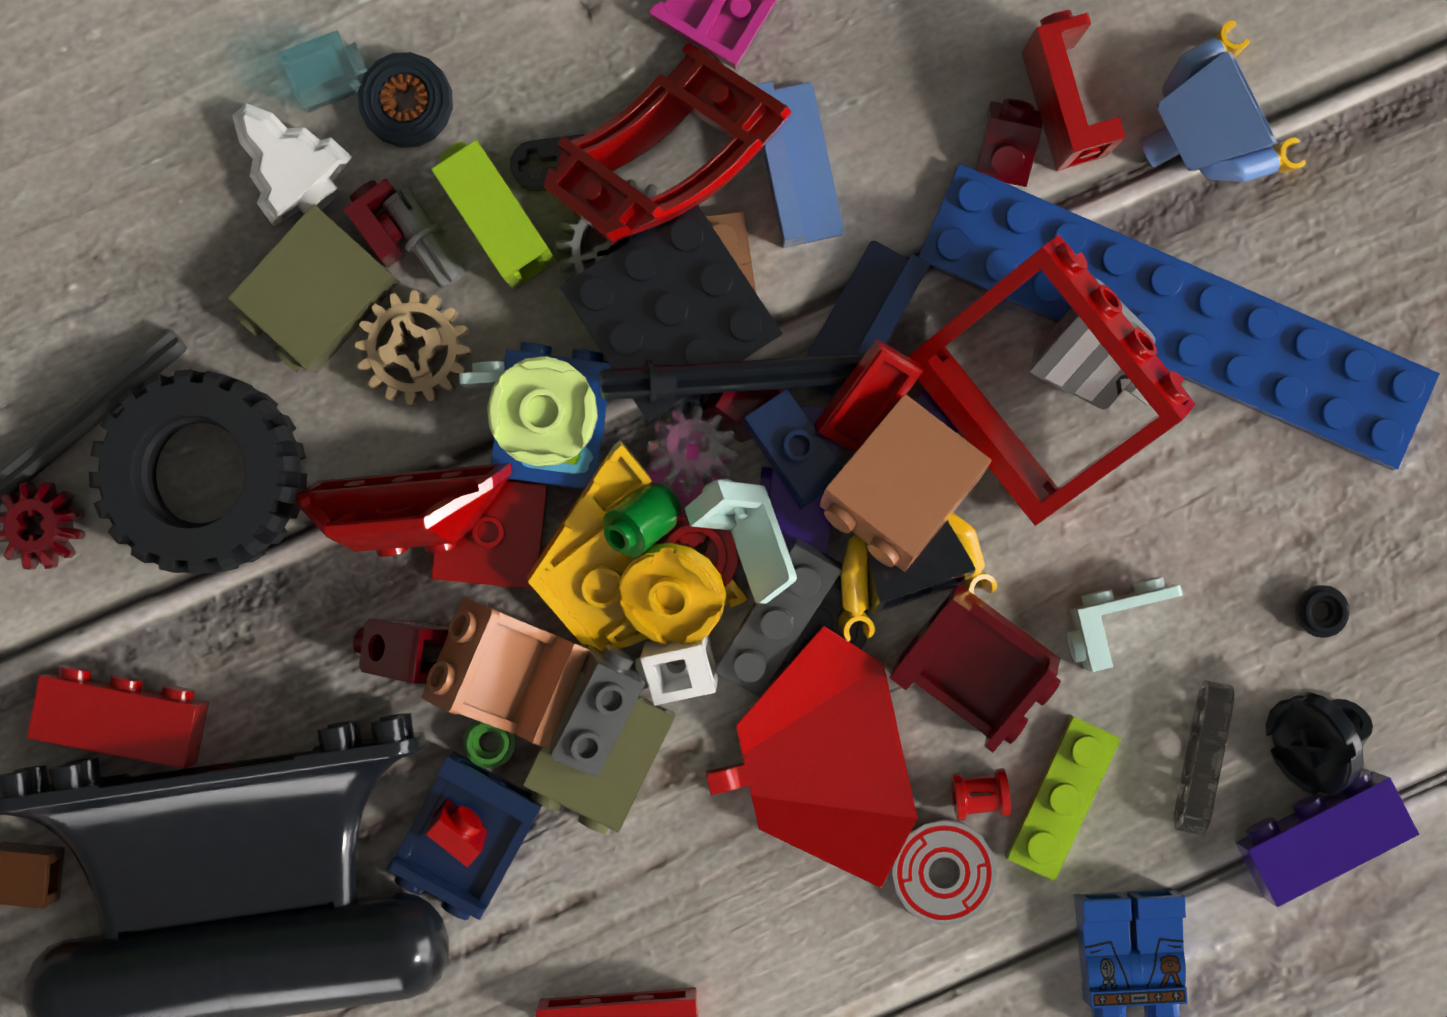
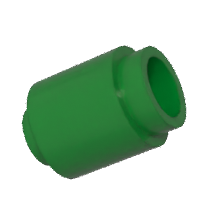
[603,483,681,557]

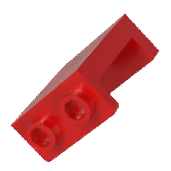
[1021,10,1126,171]

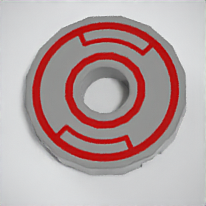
[891,818,997,926]

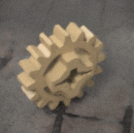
[355,290,472,406]

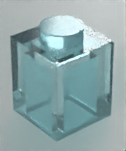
[278,30,368,113]

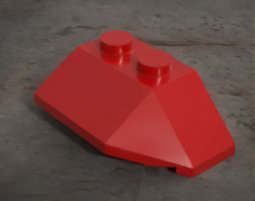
[296,463,512,557]

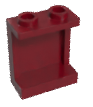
[889,585,1061,753]

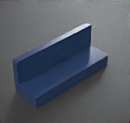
[806,241,930,397]

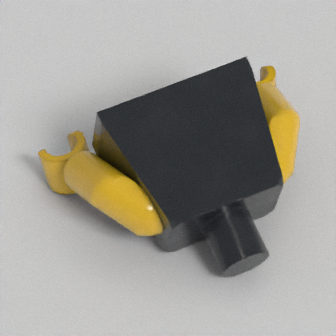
[838,512,997,641]

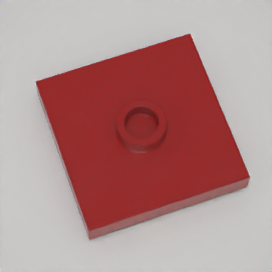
[431,481,548,589]

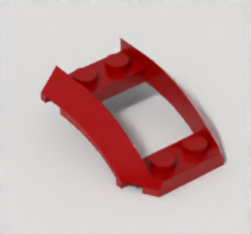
[543,42,791,243]

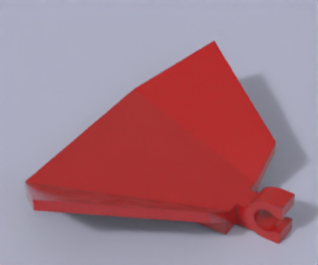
[706,625,918,888]

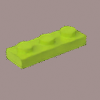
[1005,714,1122,881]

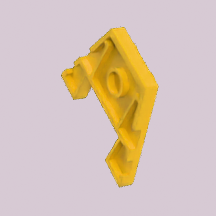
[527,440,748,651]

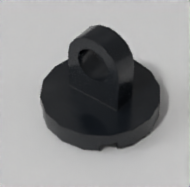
[1265,691,1373,796]

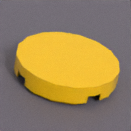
[619,543,726,645]

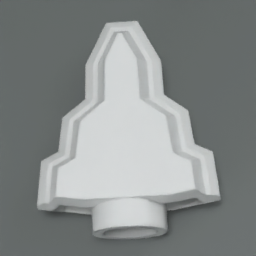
[232,103,352,226]

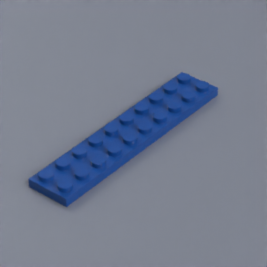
[918,163,1440,470]

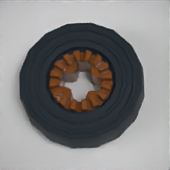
[358,52,453,148]

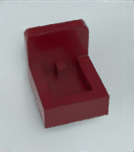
[975,98,1042,187]

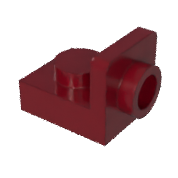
[343,179,405,268]

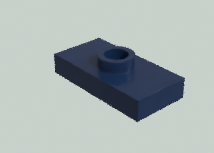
[741,389,843,509]

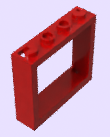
[907,235,1196,526]

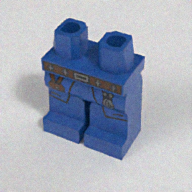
[1074,889,1188,1017]

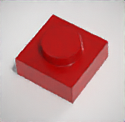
[426,798,488,867]

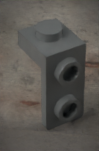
[550,644,645,776]

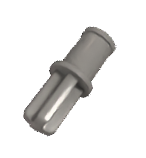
[382,188,464,288]

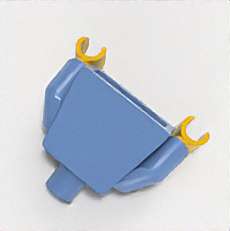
[1140,20,1306,182]

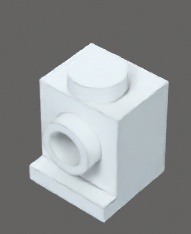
[636,635,719,706]

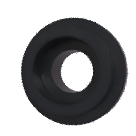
[1295,585,1350,638]

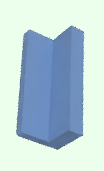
[756,81,844,248]

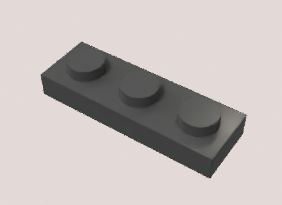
[714,537,842,697]

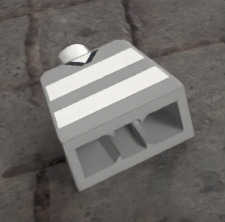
[1029,278,1155,409]

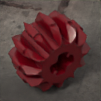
[0,481,86,570]

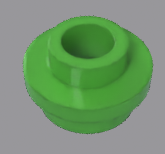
[463,720,516,768]

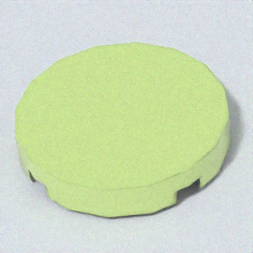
[487,356,598,467]

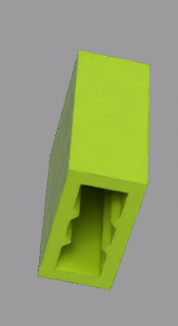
[431,139,557,291]

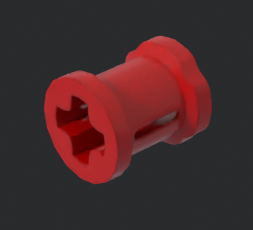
[951,768,1011,821]

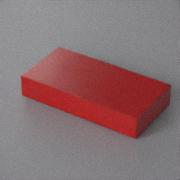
[814,339,923,453]

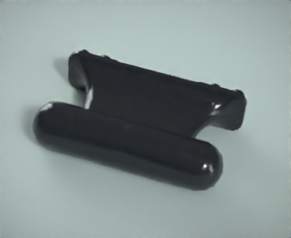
[0,713,449,1017]

